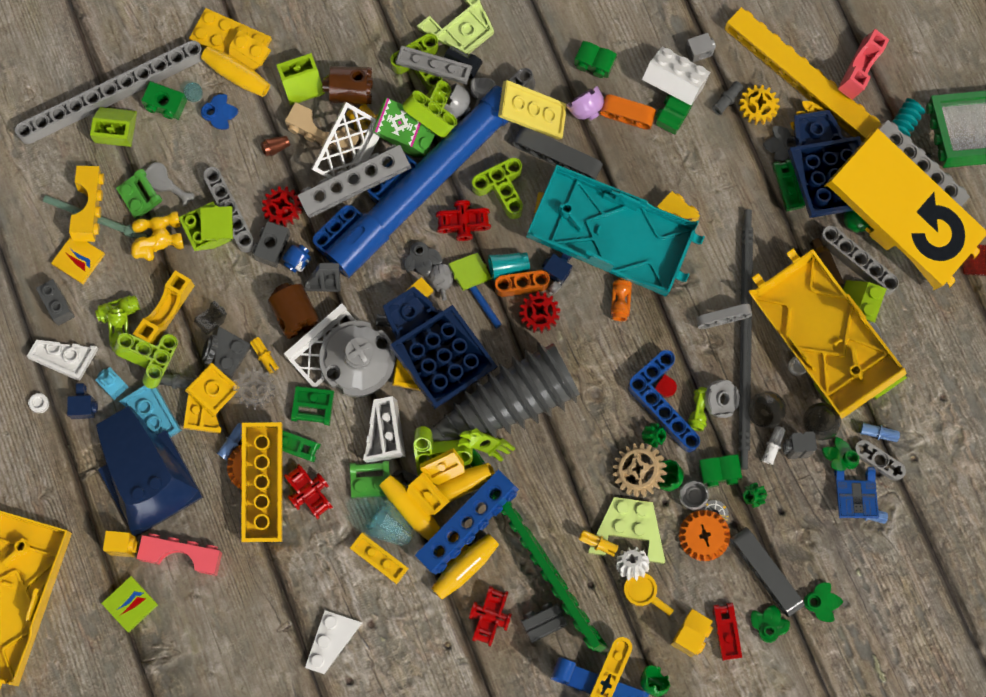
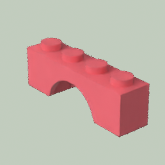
[838,29,890,100]
[136,533,222,576]

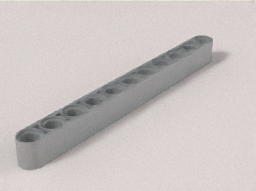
[15,40,203,144]

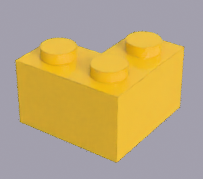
[670,609,713,657]

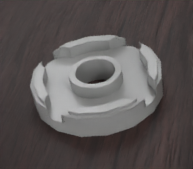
[704,379,740,418]

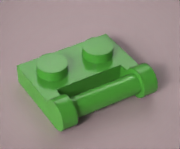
[116,169,162,219]
[350,461,390,498]

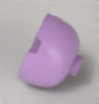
[566,86,604,121]

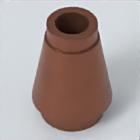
[261,136,290,157]

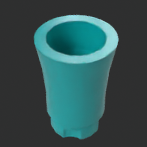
[488,252,530,281]

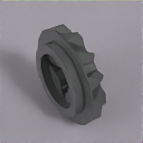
[201,334,218,365]

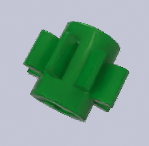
[642,423,666,448]
[742,482,768,508]

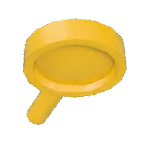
[623,573,674,616]

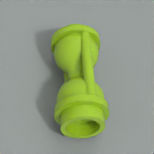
[95,295,140,324]
[108,308,129,352]
[687,387,707,432]

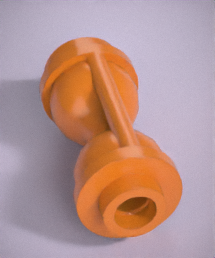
[611,278,632,321]

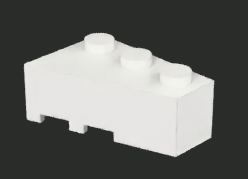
[363,396,406,464]

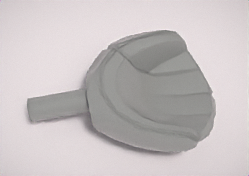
[469,78,497,108]
[426,264,454,301]

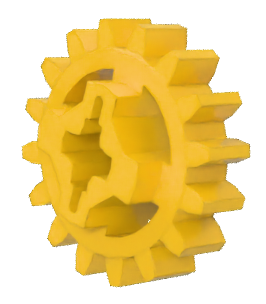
[739,85,780,125]

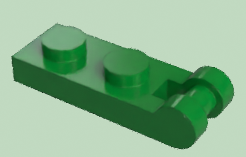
[772,159,805,212]
[283,431,321,462]

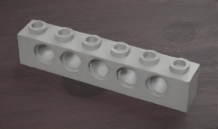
[878,120,970,207]
[298,144,411,218]

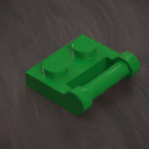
[291,386,335,426]

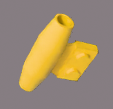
[201,30,271,97]
[420,448,495,503]
[379,472,450,541]
[431,533,499,600]

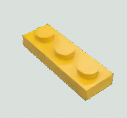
[350,533,409,585]

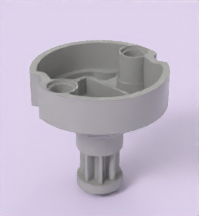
[319,321,395,398]

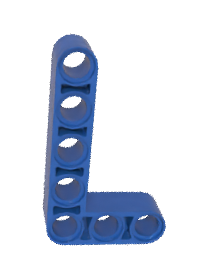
[628,350,700,452]
[550,657,649,697]

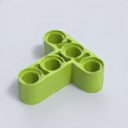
[390,33,443,91]
[402,80,457,137]
[472,158,523,219]
[114,333,178,389]
[413,426,473,476]

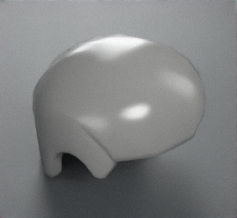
[679,480,709,511]

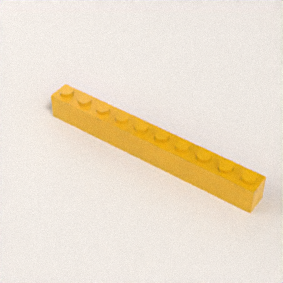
[724,7,881,143]

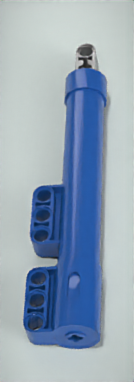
[313,68,535,278]

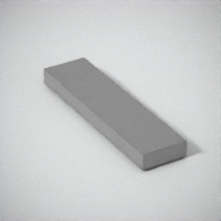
[396,45,472,85]

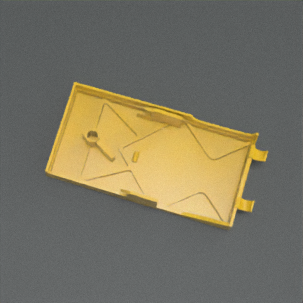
[749,248,907,419]
[0,511,72,689]

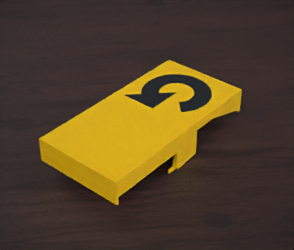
[825,129,986,290]

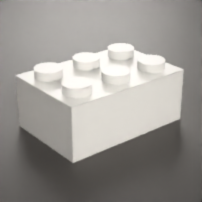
[642,47,711,105]

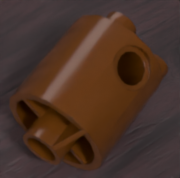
[322,66,373,104]
[268,283,319,339]

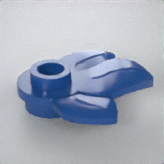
[201,94,238,130]

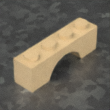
[285,102,361,159]

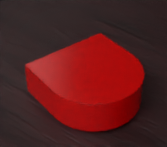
[655,374,677,398]

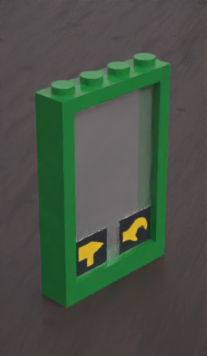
[926,91,986,168]

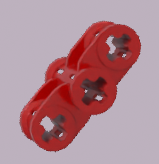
[435,200,491,241]
[283,464,333,520]
[469,586,512,647]

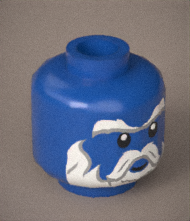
[283,244,311,273]

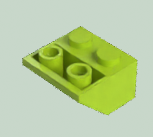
[276,53,325,106]
[90,107,137,147]
[178,202,232,251]

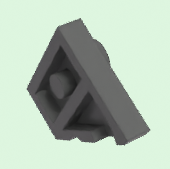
[304,262,341,292]
[214,327,251,378]

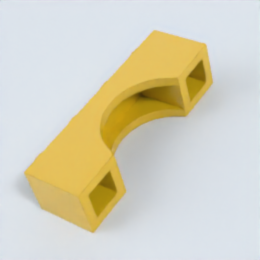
[69,166,105,242]
[133,270,195,345]

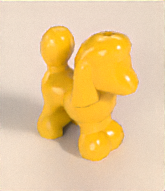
[131,211,184,261]

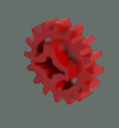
[262,186,303,227]
[519,291,560,334]

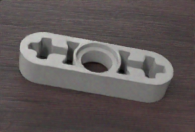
[696,304,752,329]
[853,440,906,481]

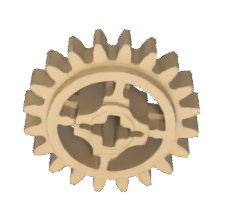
[613,443,667,497]

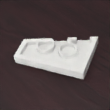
[27,340,98,381]
[305,610,363,674]

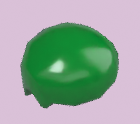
[844,211,871,233]
[657,460,684,492]
[640,665,671,697]

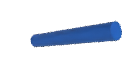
[469,286,502,329]

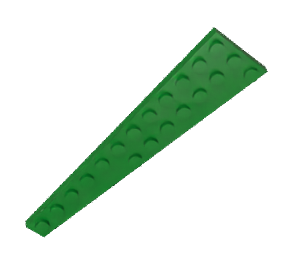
[470,448,610,655]

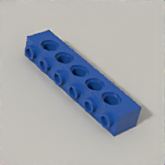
[415,469,519,575]

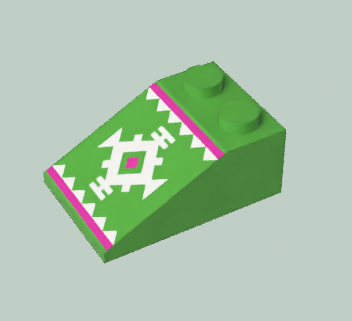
[372,98,435,157]

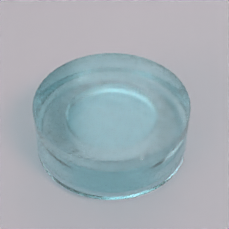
[183,82,203,102]

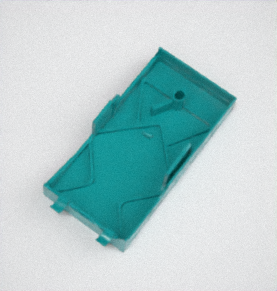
[526,165,705,297]

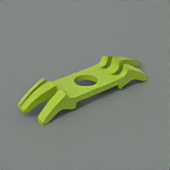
[457,428,515,462]

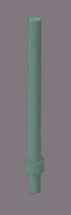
[43,195,149,238]

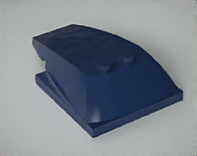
[788,110,862,218]
[383,286,498,410]
[96,406,204,537]

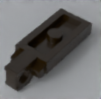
[810,238,844,286]

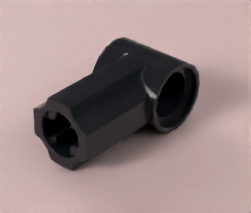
[444,46,483,79]

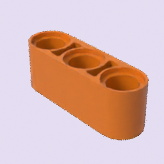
[600,94,656,130]
[495,270,550,297]

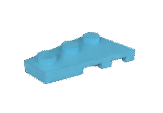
[119,386,182,437]

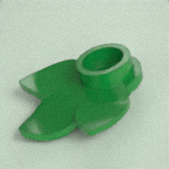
[822,437,860,471]
[804,583,843,622]
[751,605,790,643]

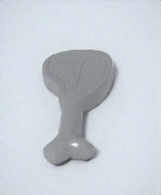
[145,162,195,206]

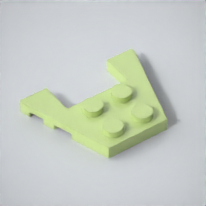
[417,0,494,55]
[588,497,665,564]

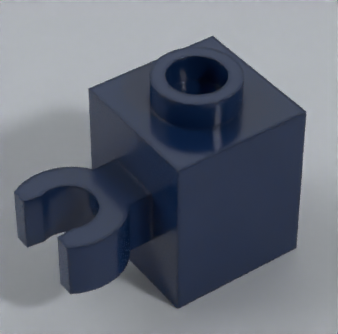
[542,253,573,286]
[67,383,98,419]

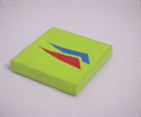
[101,576,158,633]

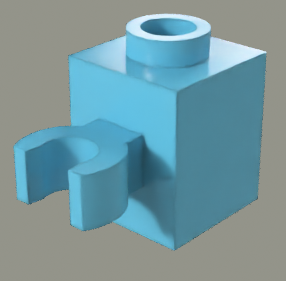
[96,367,129,400]

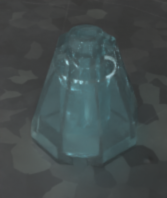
[363,500,414,546]

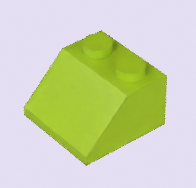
[843,280,887,323]

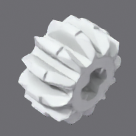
[616,547,650,581]

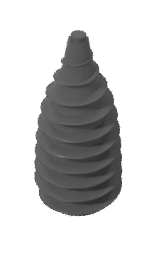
[430,342,580,442]

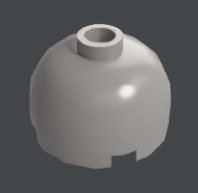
[444,83,471,119]

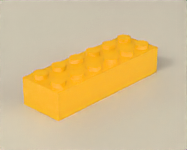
[241,422,283,542]

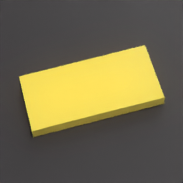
[498,80,567,140]

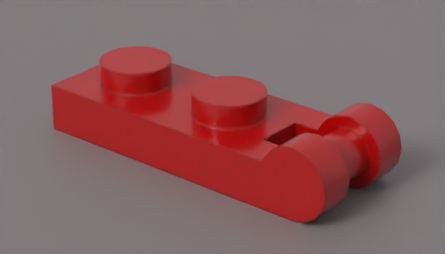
[713,603,743,661]

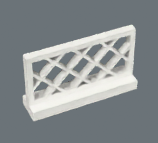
[311,102,380,187]
[284,304,356,388]

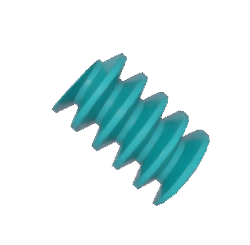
[892,98,925,137]

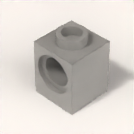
[685,33,716,63]

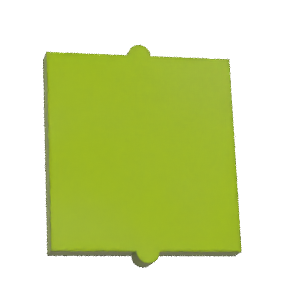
[200,205,233,242]
[448,252,492,291]

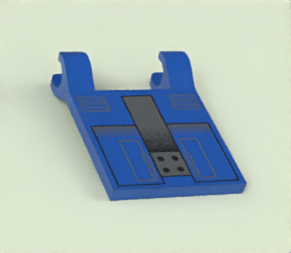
[834,467,879,518]

